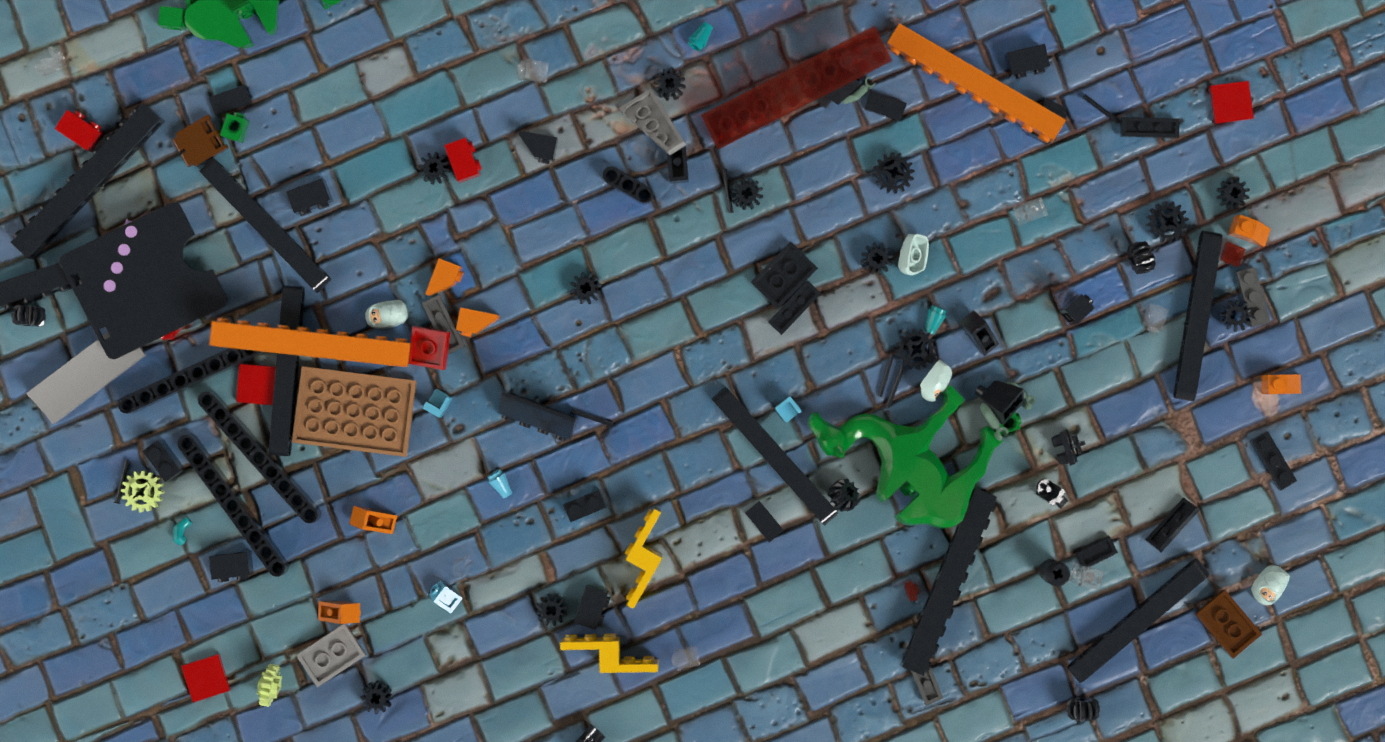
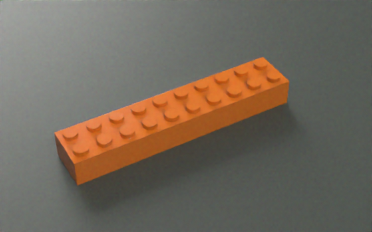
[209,318,410,367]

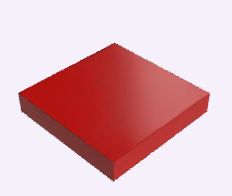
[1209,81,1254,124]
[408,326,450,370]
[236,364,276,405]
[181,654,231,703]

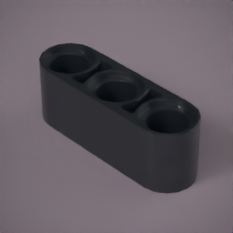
[603,166,653,205]

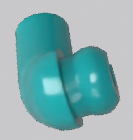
[172,516,193,545]

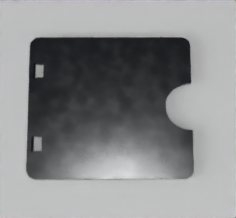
[59,202,228,359]

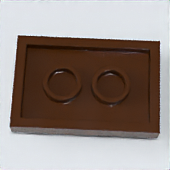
[1194,589,1262,659]

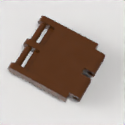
[172,114,229,167]

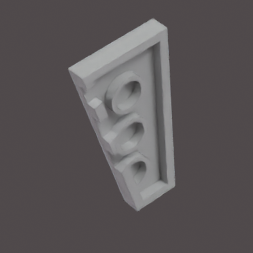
[619,88,686,155]

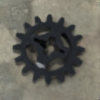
[872,152,915,194]
[1145,201,1189,243]
[895,329,937,370]

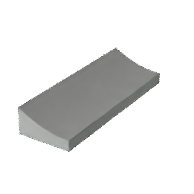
[26,332,147,424]

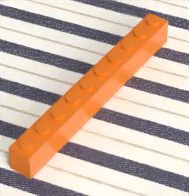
[887,23,1066,143]

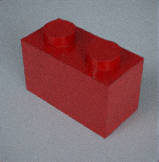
[54,110,105,152]
[444,137,482,183]

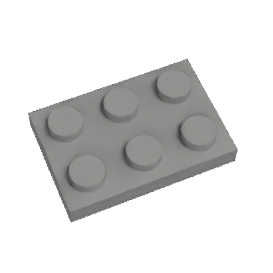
[296,624,367,687]

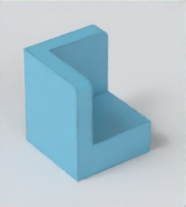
[423,389,453,418]
[774,396,802,423]

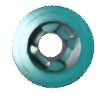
[688,22,713,52]
[924,305,947,335]

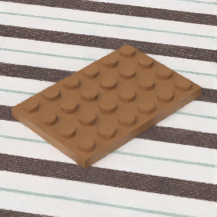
[292,366,417,457]

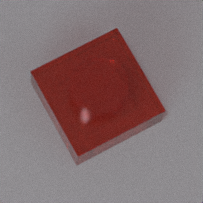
[1219,242,1246,267]
[903,579,919,602]

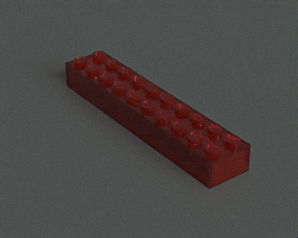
[701,26,893,150]

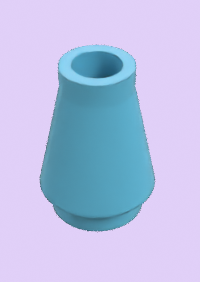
[487,469,513,499]

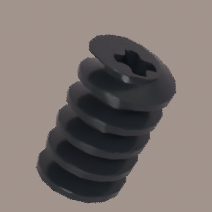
[1039,559,1070,586]

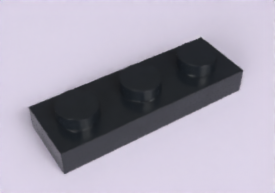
[1120,117,1180,139]
[768,280,821,335]
[1250,431,1297,491]
[1145,497,1200,553]

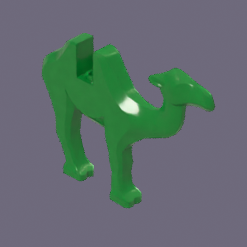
[185,0,343,49]
[808,385,1003,528]

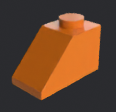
[1228,215,1271,247]
[425,258,464,296]
[456,307,500,337]
[1261,374,1301,394]
[349,506,397,534]
[318,601,361,624]

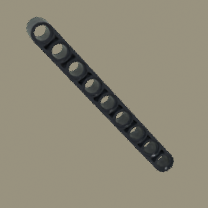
[199,158,332,293]
[1173,230,1222,401]
[269,285,305,457]
[118,348,266,414]
[711,386,839,526]
[198,391,321,524]
[177,434,289,577]
[1067,558,1210,683]

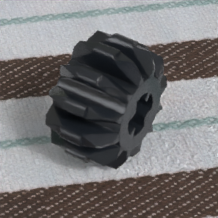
[654,68,686,101]
[418,152,451,185]
[1216,177,1250,210]
[731,178,763,210]
[1127,241,1156,274]
[861,243,893,275]
[570,272,602,305]
[1220,299,1254,332]
[11,305,46,327]
[828,479,861,512]
[535,593,568,626]
[360,681,394,714]
[1066,697,1100,721]

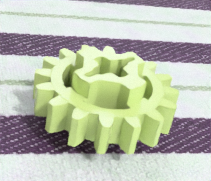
[121,470,165,512]
[257,664,282,707]

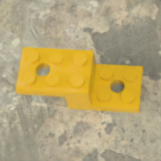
[624,507,663,609]
[560,633,659,673]

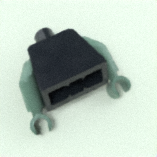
[816,48,876,108]
[975,380,1036,441]

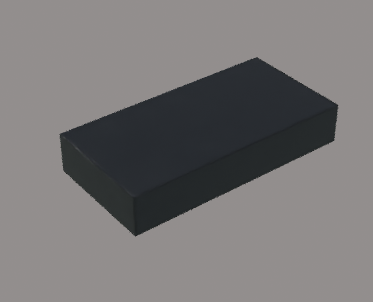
[209,84,252,116]
[864,91,907,122]
[745,501,784,542]
[1074,535,1118,570]

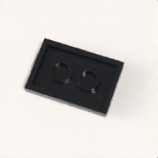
[750,242,818,309]

